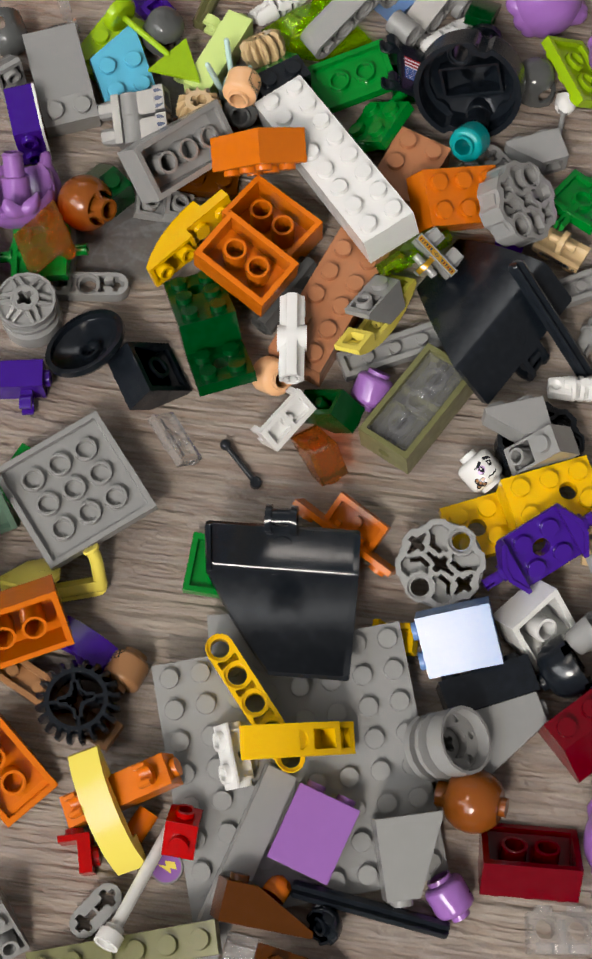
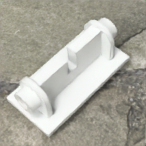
[212,721,254,791]

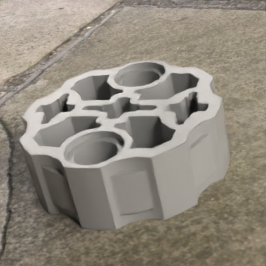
[477,160,557,248]
[395,519,486,608]

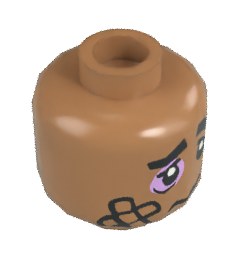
[103,647,150,695]

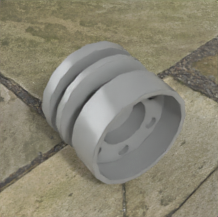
[0,272,63,348]
[404,705,491,782]

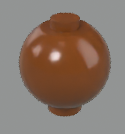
[57,174,117,231]
[434,769,509,834]

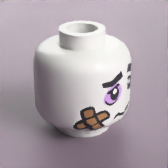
[458,449,503,494]

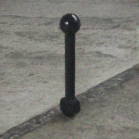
[220,439,262,489]

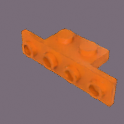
[292,492,396,577]

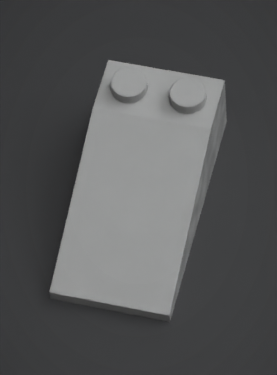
[22,23,101,138]
[117,99,233,204]

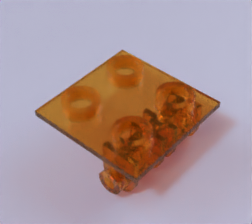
[13,200,77,274]

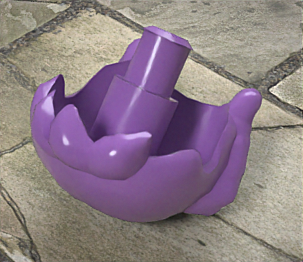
[506,0,588,39]
[0,150,62,229]

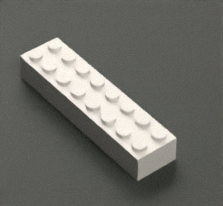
[255,75,419,264]

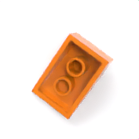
[0,713,58,828]

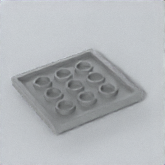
[0,410,158,570]

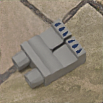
[98,83,173,150]

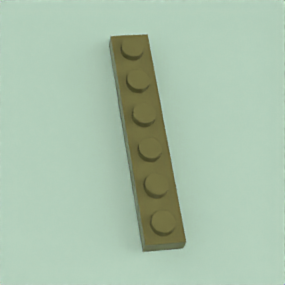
[25,919,223,959]

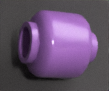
[351,367,393,413]
[425,870,474,923]

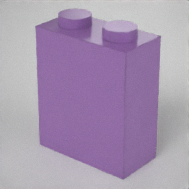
[267,780,360,885]

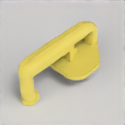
[0,543,108,602]

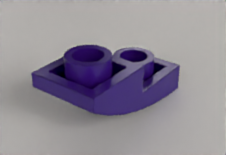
[61,615,118,673]

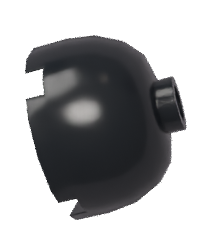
[536,634,592,699]

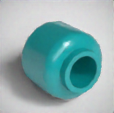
[449,121,490,162]

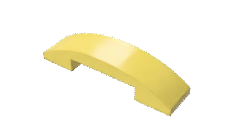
[334,274,417,355]
[68,745,146,876]

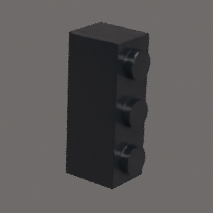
[436,653,541,711]

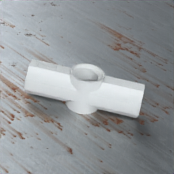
[277,292,307,384]

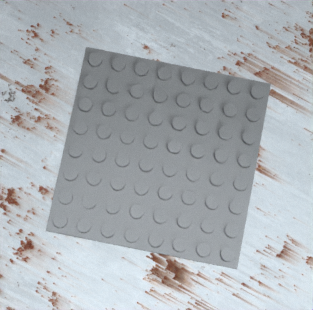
[151,621,449,923]

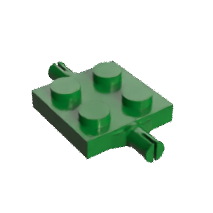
[348,91,414,154]
[553,169,592,235]
[0,224,89,281]

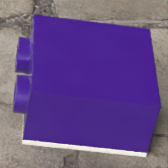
[3,83,53,166]

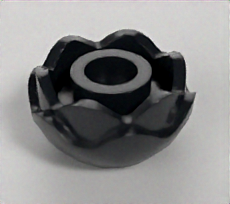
[306,905,343,946]

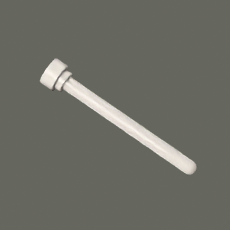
[94,825,165,953]

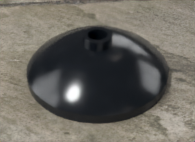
[45,309,125,378]

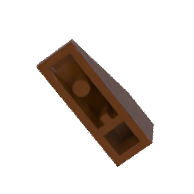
[210,871,313,939]

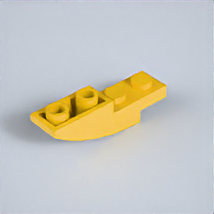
[146,189,231,287]
[239,721,356,760]

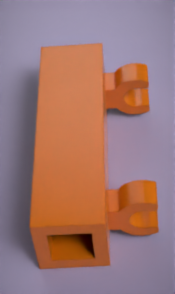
[59,752,183,828]

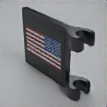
[379,33,424,97]

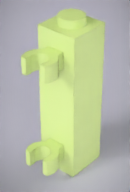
[173,9,253,94]

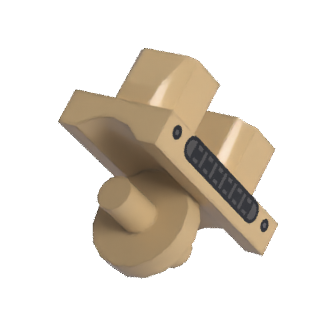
[531,227,591,274]

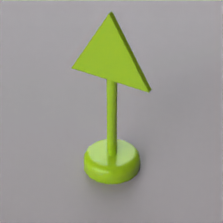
[104,0,200,83]

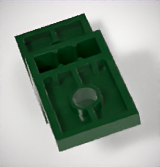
[163,271,257,397]

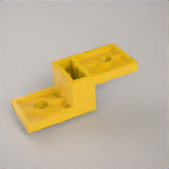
[438,455,592,567]

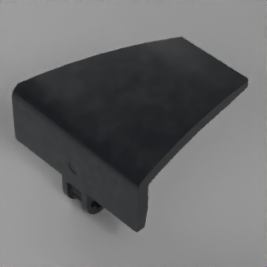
[416,239,572,404]
[205,504,361,681]

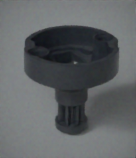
[413,23,526,137]

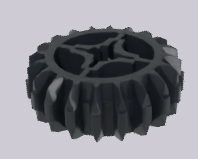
[35,659,122,746]

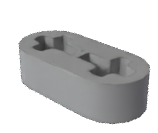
[69,883,124,939]

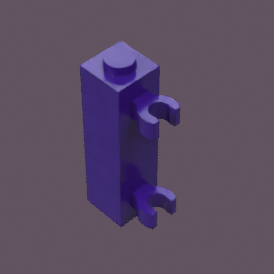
[0,359,52,415]

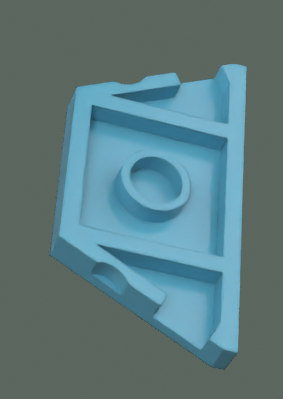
[90,26,156,103]

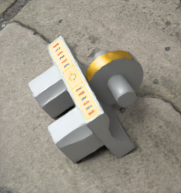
[411,227,464,280]

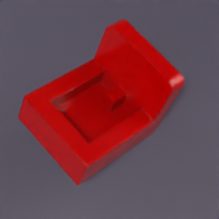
[161,804,203,860]
[57,828,101,877]

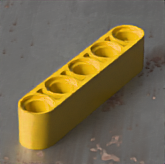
[205,634,305,773]

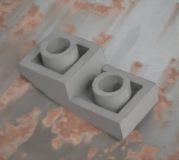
[133,191,195,222]

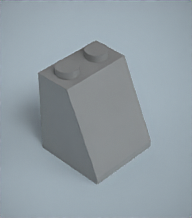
[371,810,443,908]

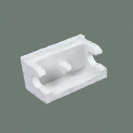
[250,386,317,452]

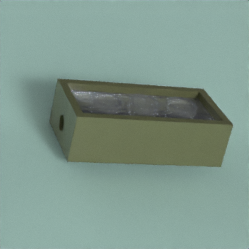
[358,343,474,474]

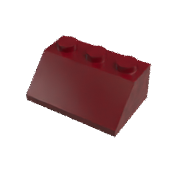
[538,689,592,784]
[478,823,584,903]

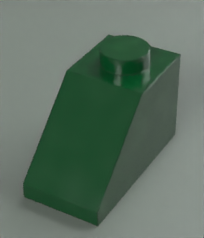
[86,163,135,217]
[303,389,365,434]

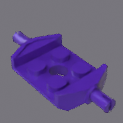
[481,503,592,594]

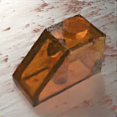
[291,425,349,487]

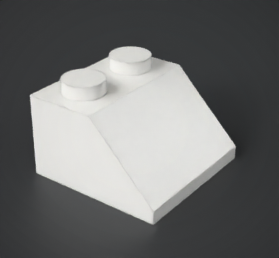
[493,580,576,672]

